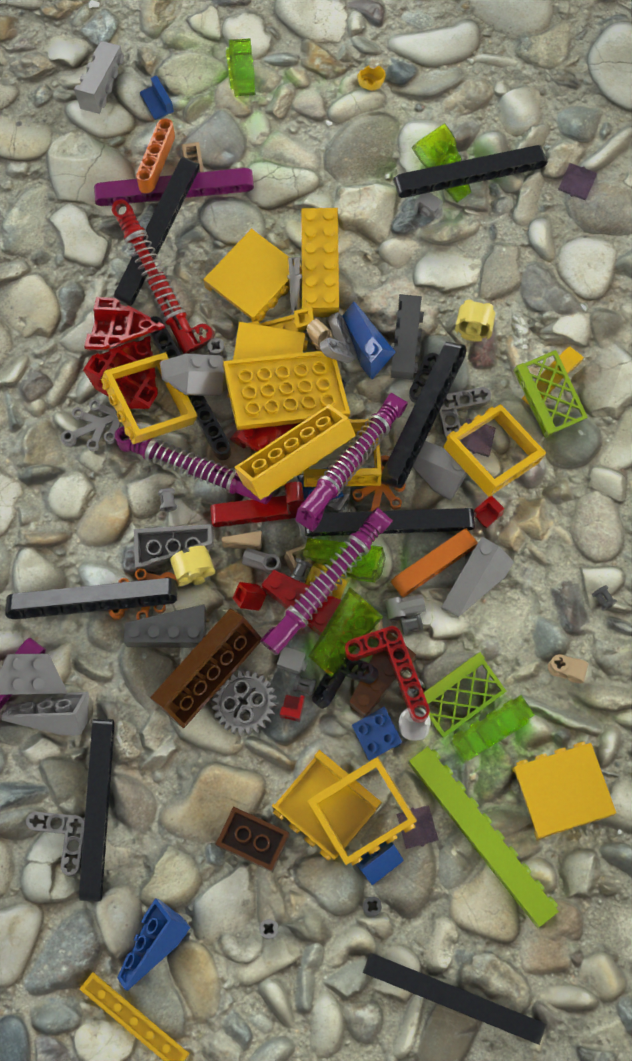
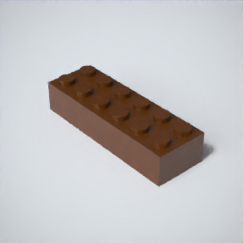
[150,608,262,729]

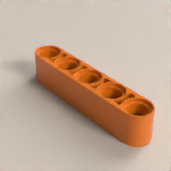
[136,118,175,193]
[390,528,478,598]

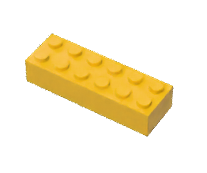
[301,208,339,317]
[234,405,356,500]

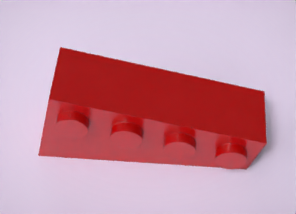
[261,570,347,638]

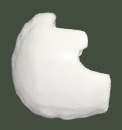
[399,708,431,741]

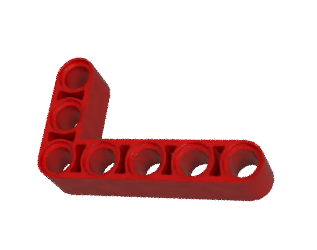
[210,482,304,527]
[345,626,430,723]

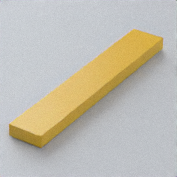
[79,972,190,1061]

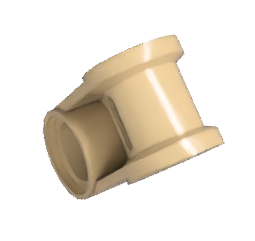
[307,319,334,351]
[548,654,588,684]

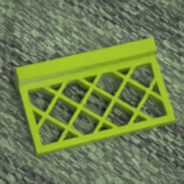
[513,350,588,437]
[424,652,507,738]

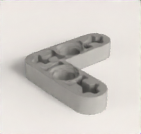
[320,312,357,363]
[439,387,491,443]
[26,812,85,876]

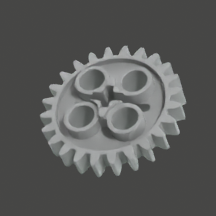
[212,670,277,736]

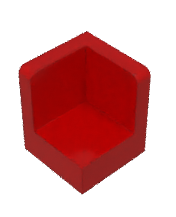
[474,496,505,528]
[232,582,267,611]
[280,695,305,722]

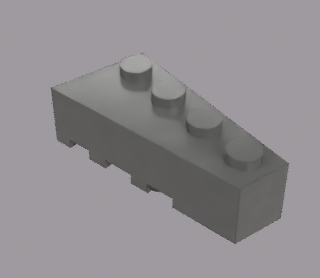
[391,294,424,380]
[124,604,207,648]

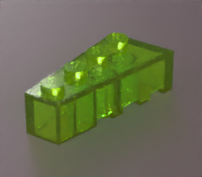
[226,38,256,97]
[308,587,383,677]
[450,695,535,764]

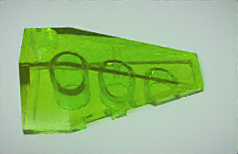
[411,123,472,203]
[303,538,386,583]

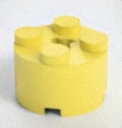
[455,300,495,342]
[170,546,216,586]

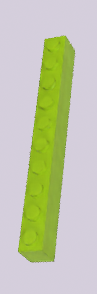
[408,746,559,928]

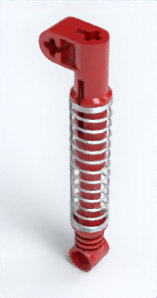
[111,199,215,354]

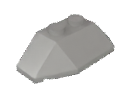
[160,354,227,396]

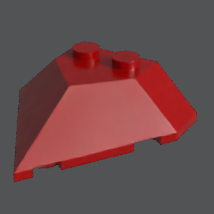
[84,297,165,351]
[83,336,158,409]
[230,423,300,452]

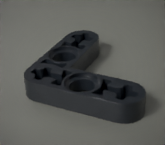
[312,654,379,709]

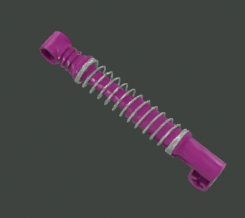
[295,393,408,532]
[114,426,275,504]
[260,507,393,655]

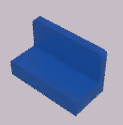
[140,75,174,120]
[356,841,404,885]

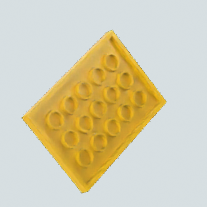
[223,351,350,430]

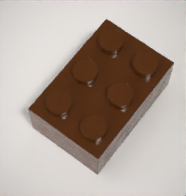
[216,806,290,873]

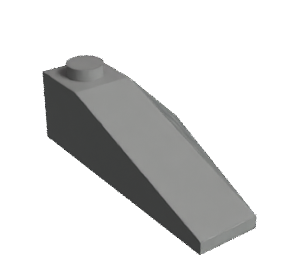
[413,441,467,501]
[442,537,514,617]
[1,692,89,736]

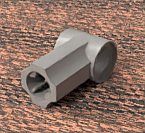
[242,548,282,575]
[384,594,426,621]

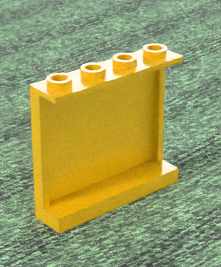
[203,228,302,322]
[227,322,308,398]
[512,741,616,840]
[272,750,382,861]

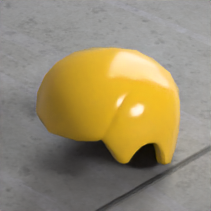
[357,65,386,91]

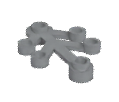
[61,399,122,452]

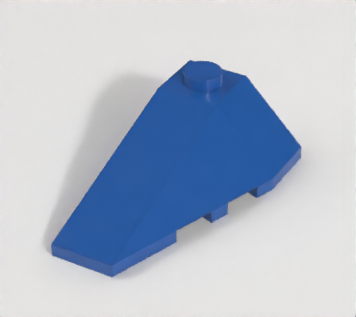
[342,302,396,379]
[117,898,190,991]

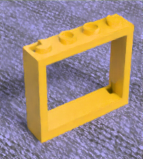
[101,352,198,444]
[443,404,546,497]
[303,419,381,487]
[307,757,417,866]

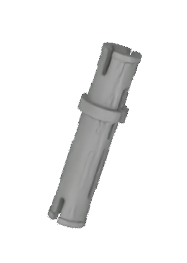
[287,257,302,314]

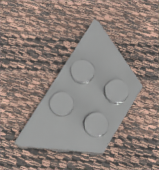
[0,654,67,695]

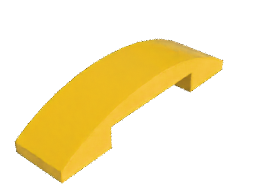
[250,307,314,332]
[522,346,584,404]

